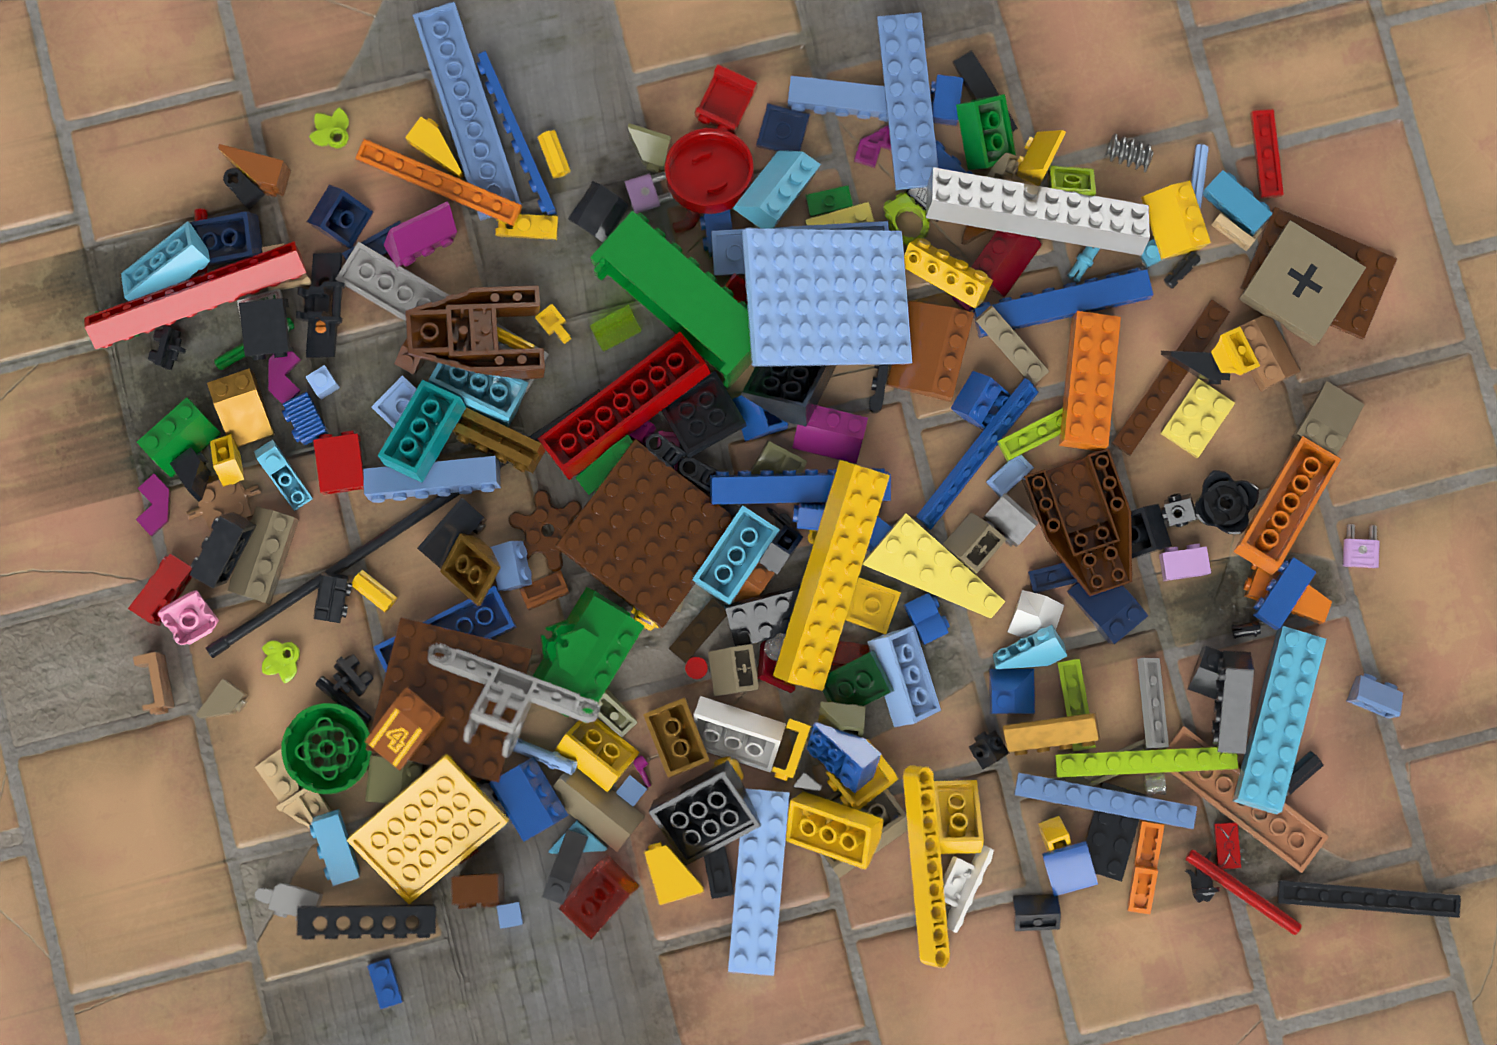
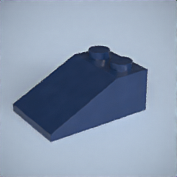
[189,211,262,266]
[1067,582,1149,644]

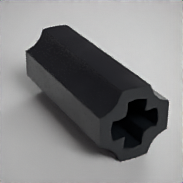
[1287,751,1324,795]

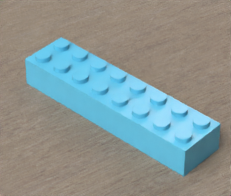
[1233,626,1326,814]

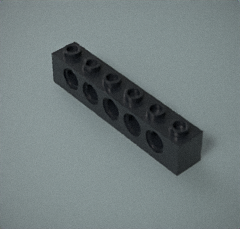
[296,904,436,940]

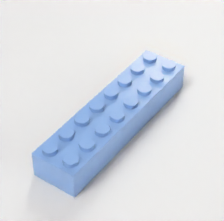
[728,789,789,976]

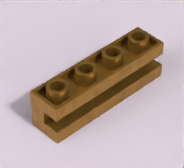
[453,408,546,473]

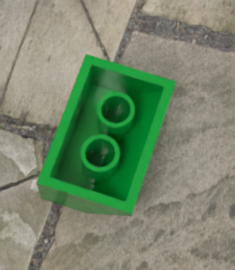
[956,94,1016,170]
[137,398,222,478]

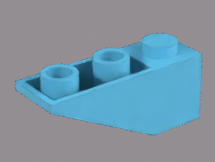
[254,439,313,511]
[993,625,1067,669]

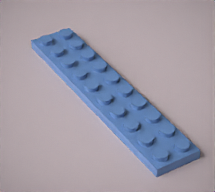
[413,2,521,221]

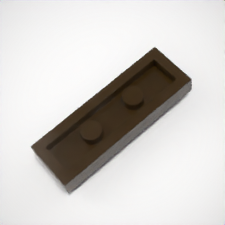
[669,598,727,664]

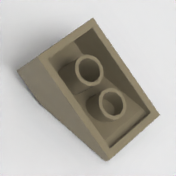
[1292,381,1365,456]

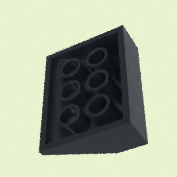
[742,365,836,427]
[649,760,761,866]

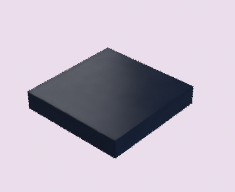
[756,103,810,152]

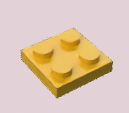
[845,578,901,634]

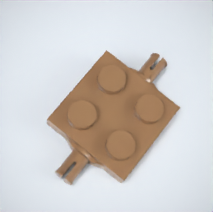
[186,480,261,531]

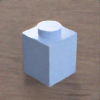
[306,365,340,400]

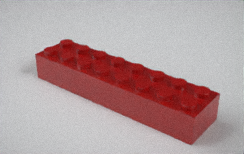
[538,332,711,480]

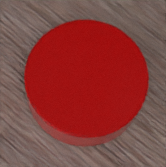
[685,657,708,680]

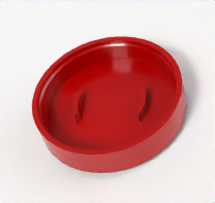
[665,128,754,214]

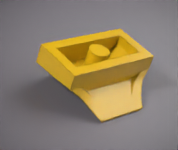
[1211,326,1260,375]

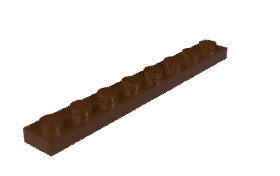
[1111,300,1230,456]

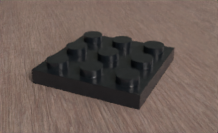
[662,371,747,458]

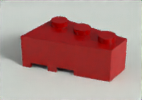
[128,554,192,626]

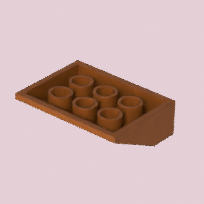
[886,301,974,402]

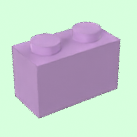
[1159,544,1211,581]

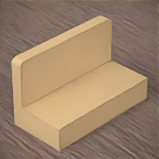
[1212,212,1262,251]

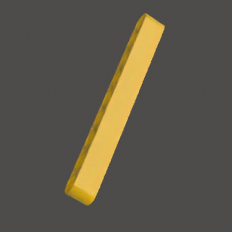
[903,765,950,968]

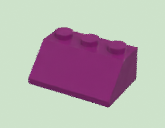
[384,201,457,267]
[792,405,868,464]

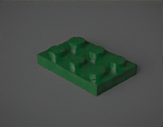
[823,650,894,706]

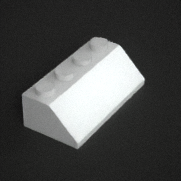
[693,696,786,773]

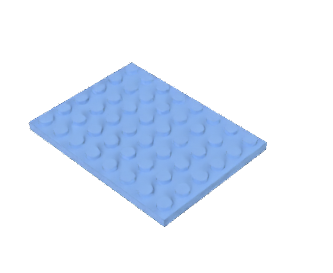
[742,228,912,366]

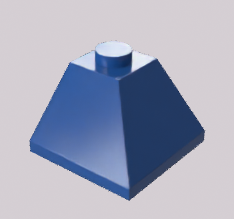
[989,669,1035,714]

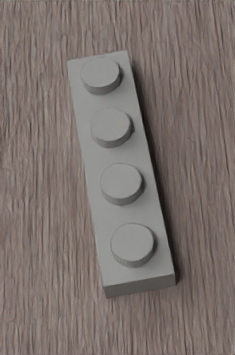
[1137,658,1169,749]

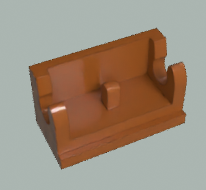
[520,570,570,610]

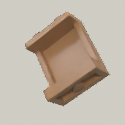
[133,652,175,715]

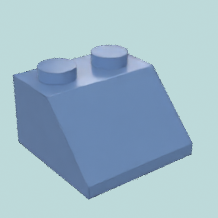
[1347,673,1403,718]

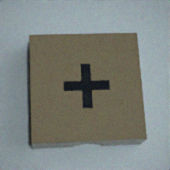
[1239,220,1366,346]

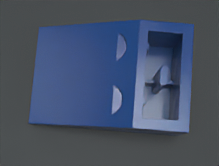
[807,722,881,793]

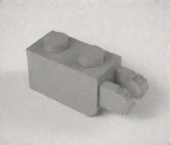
[255,883,323,921]

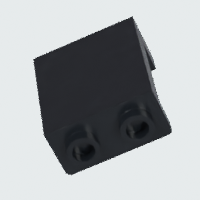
[239,298,294,360]

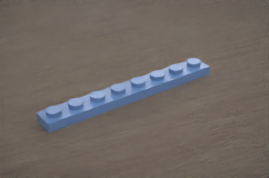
[1014,773,1197,829]

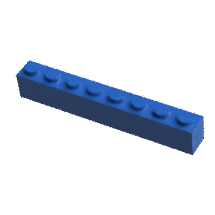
[973,268,1154,338]
[710,468,891,504]

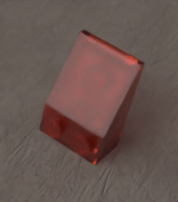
[558,855,640,940]

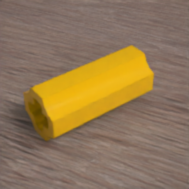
[537,130,571,179]
[352,570,398,613]

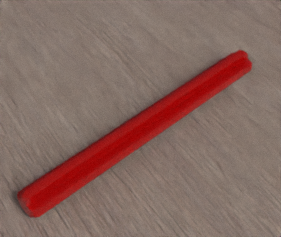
[1185,849,1302,935]

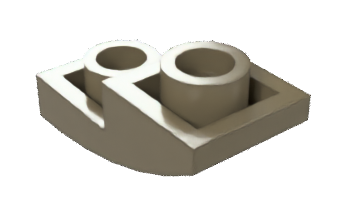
[987,153,1020,180]

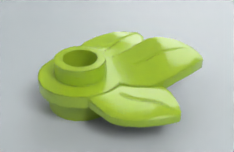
[309,108,349,149]
[262,640,300,683]

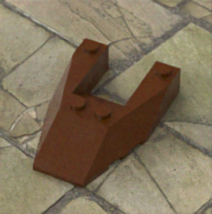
[405,285,545,379]

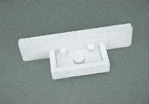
[943,845,994,933]

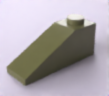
[593,688,638,737]

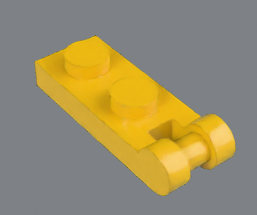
[495,214,558,240]

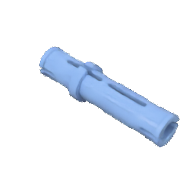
[513,738,577,775]

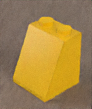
[644,842,704,905]

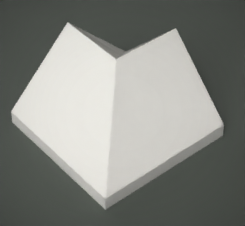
[1007,590,1064,638]

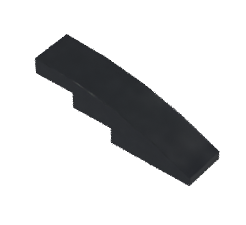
[952,50,1018,132]

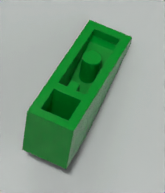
[576,435,632,495]

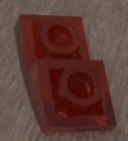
[832,641,870,666]

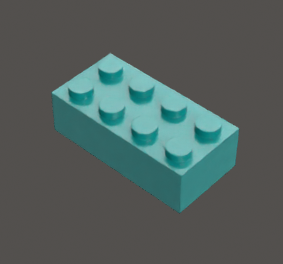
[378,380,466,483]

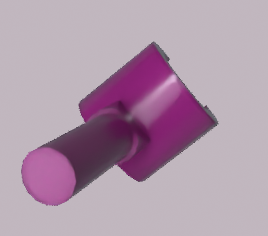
[633,755,651,788]

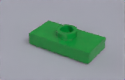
[805,185,853,218]

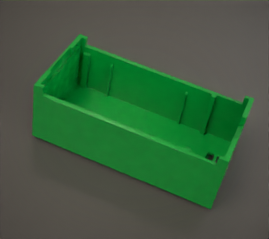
[590,211,752,391]

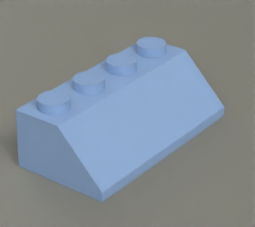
[867,625,941,727]

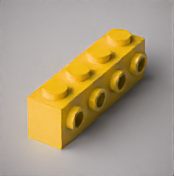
[904,238,993,308]

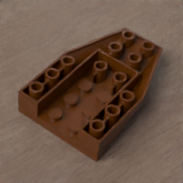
[1022,448,1132,596]

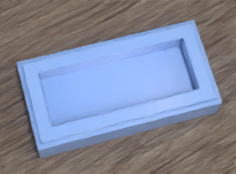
[986,455,1034,498]

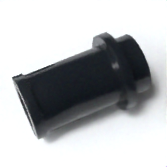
[1231,620,1261,639]

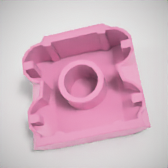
[157,591,219,645]

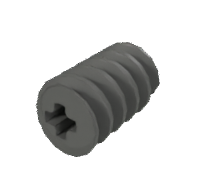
[1105,133,1154,173]

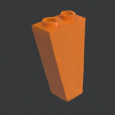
[1243,563,1332,624]

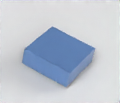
[616,775,647,807]
[497,902,523,929]

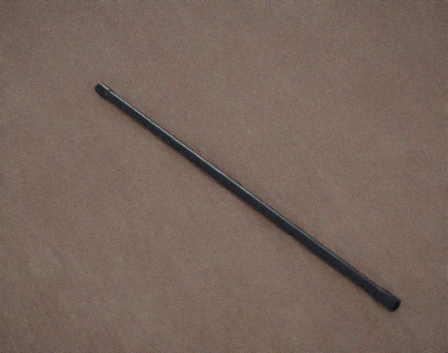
[205,389,600,658]

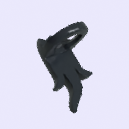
[1184,852,1220,903]

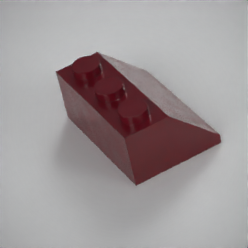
[971,231,1042,298]

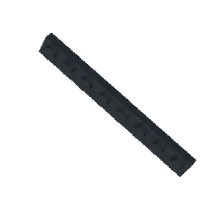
[1277,880,1461,918]

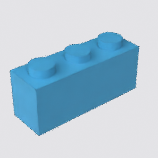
[1203,170,1273,237]
[309,809,361,886]

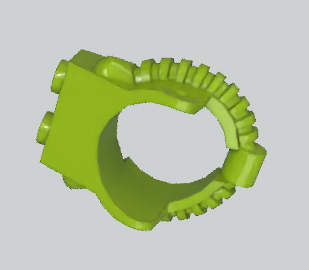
[883,193,930,245]

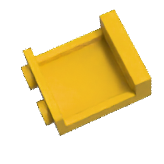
[771,719,811,781]
[825,739,898,810]

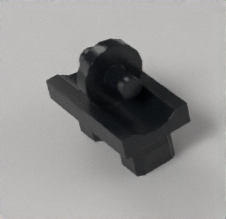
[148,326,186,370]
[333,654,373,697]

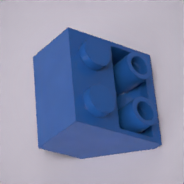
[951,371,1011,430]
[732,395,788,442]

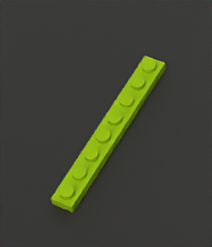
[1055,747,1238,777]

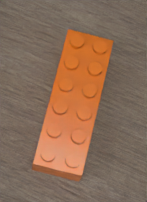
[1059,311,1121,451]
[1233,436,1341,575]

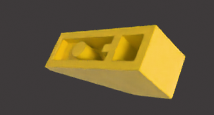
[405,117,464,180]

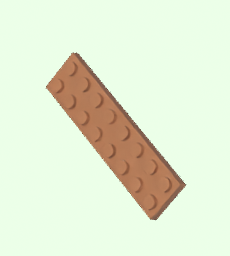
[1165,726,1329,873]

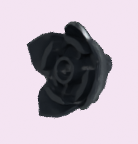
[1195,470,1259,535]

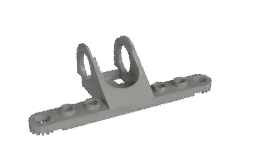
[428,643,600,758]

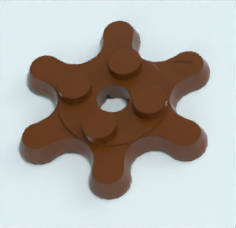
[509,490,582,572]

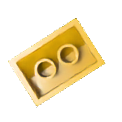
[1141,181,1211,260]
[555,718,640,792]

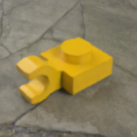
[535,304,571,344]

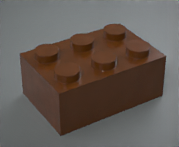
[451,873,505,909]

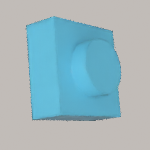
[1139,239,1164,268]

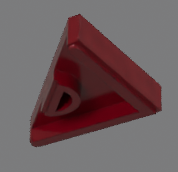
[758,640,796,693]

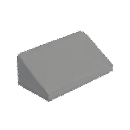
[793,773,822,791]

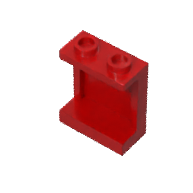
[695,64,757,134]
[313,431,364,495]

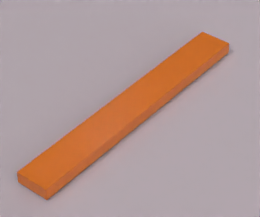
[355,139,523,226]

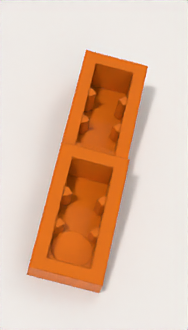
[1127,819,1165,914]

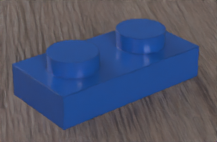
[367,958,403,1009]

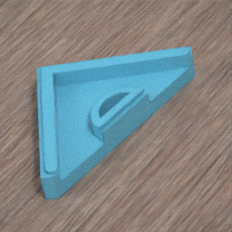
[548,820,608,854]

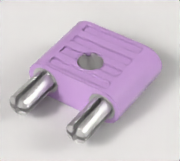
[624,171,673,214]
[1343,524,1380,568]

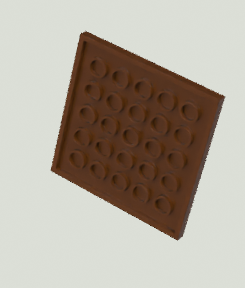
[555,439,734,628]
[366,617,533,782]

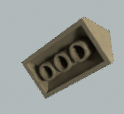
[552,768,645,852]

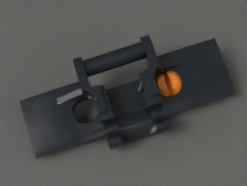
[296,253,345,358]

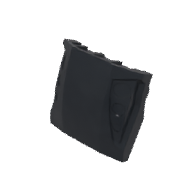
[568,181,629,243]

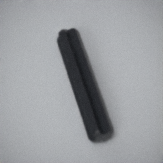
[315,676,372,725]

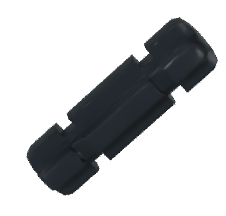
[1164,251,1201,289]

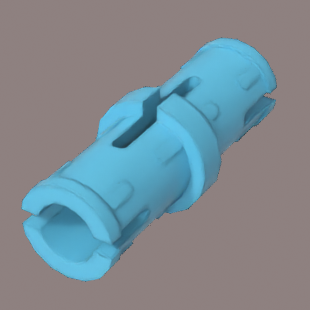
[1067,246,1100,283]

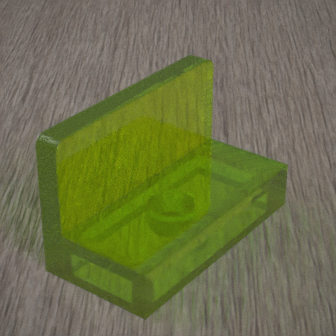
[589,305,641,352]

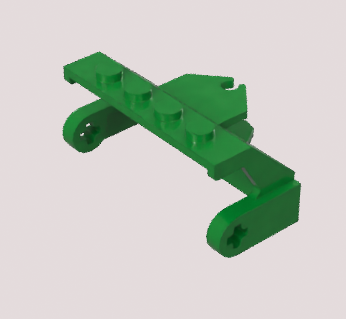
[532,587,644,723]

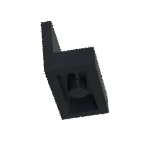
[1013,894,1061,931]

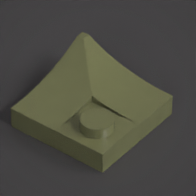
[750,440,808,474]

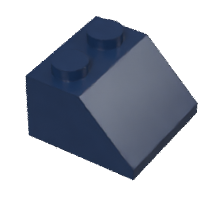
[306,184,373,249]

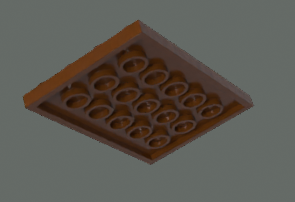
[1240,207,1397,340]

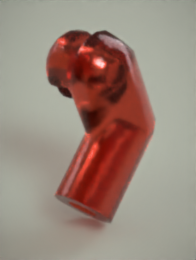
[672,209,700,234]

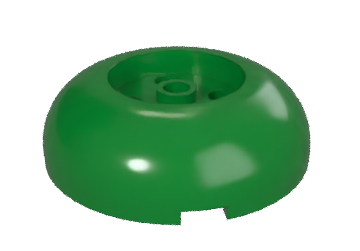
[281,703,373,794]

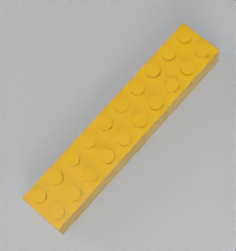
[773,460,890,691]

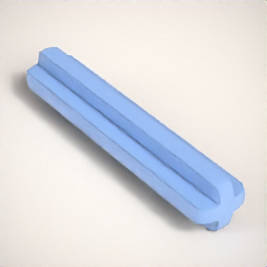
[1191,144,1209,208]

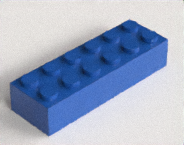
[373,586,517,672]

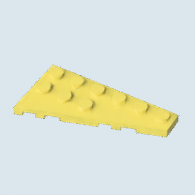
[862,513,1006,618]

